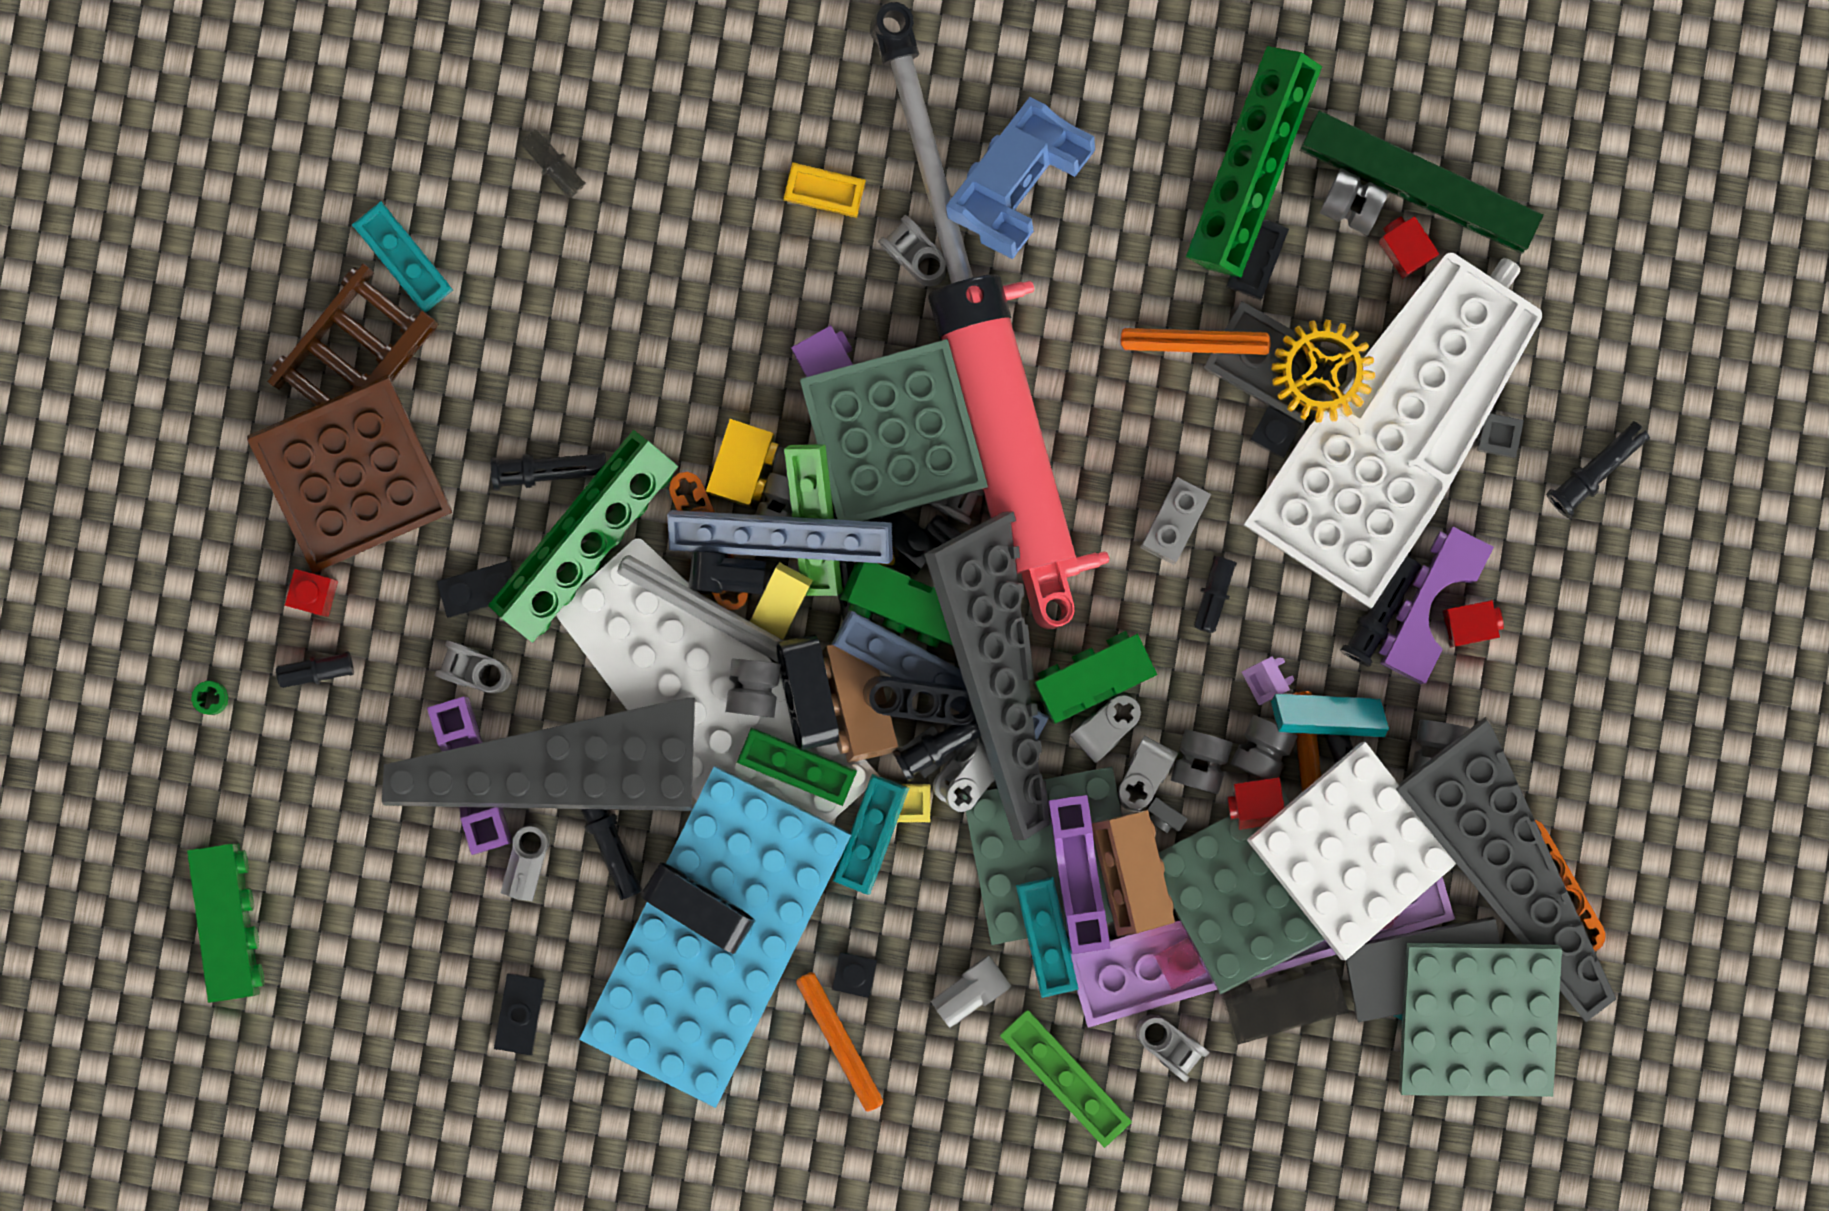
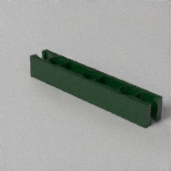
[1299,110,1544,254]

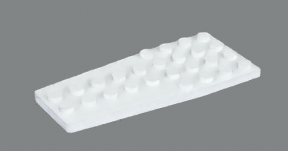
[1244,253,1542,609]
[556,539,880,823]

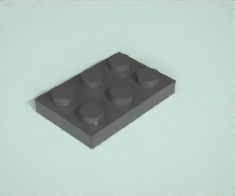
[1203,301,1338,424]

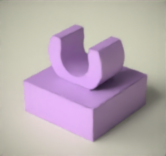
[1242,656,1294,705]

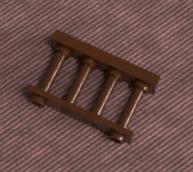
[267,263,439,406]

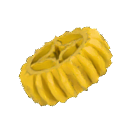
[1271,319,1375,423]

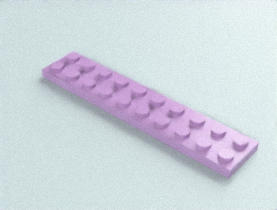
[1071,877,1455,1028]

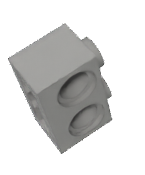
[1140,477,1211,565]

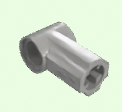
[500,823,550,902]
[931,955,1011,1028]

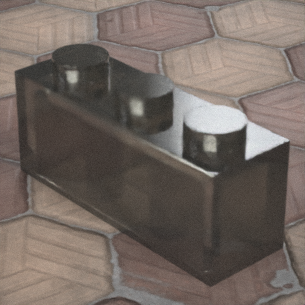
[1222,962,1348,1045]

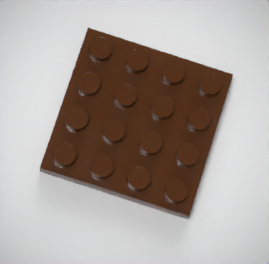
[247,375,452,573]

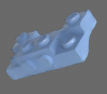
[946,97,1095,259]

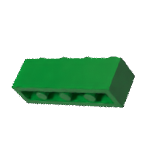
[187,843,264,1003]

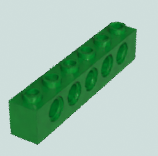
[1186,46,1323,278]
[488,430,679,643]

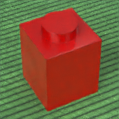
[1378,216,1439,279]
[284,569,338,617]
[1442,600,1504,648]
[1227,777,1285,830]

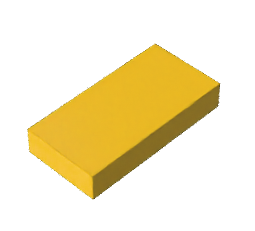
[783,162,866,218]

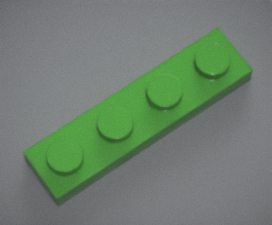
[784,444,843,596]
[1000,1009,1132,1148]

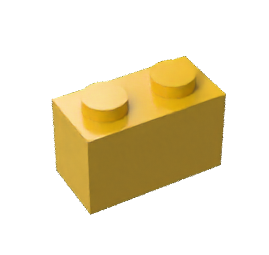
[706,419,779,508]

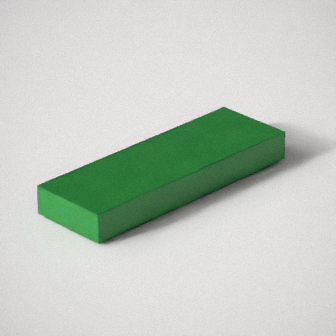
[736,727,857,806]

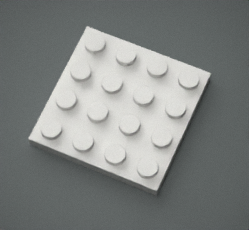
[1247,742,1456,960]

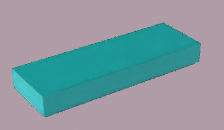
[352,201,453,313]
[1271,694,1389,737]
[833,774,910,895]
[1016,877,1079,998]

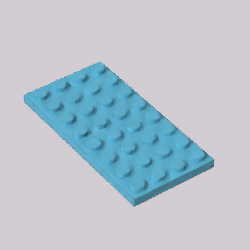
[579,766,852,1108]

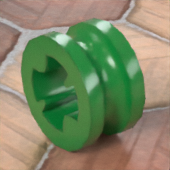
[191,681,229,715]

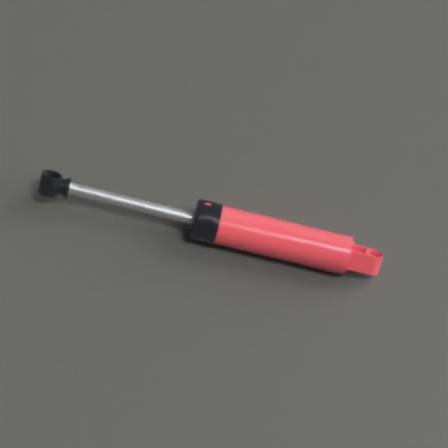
[870,2,1109,629]

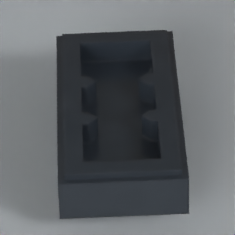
[1226,219,1289,301]
[494,973,546,1055]

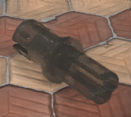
[521,129,587,200]

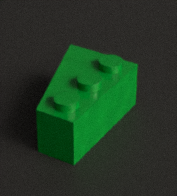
[840,562,953,648]
[1033,631,1157,725]

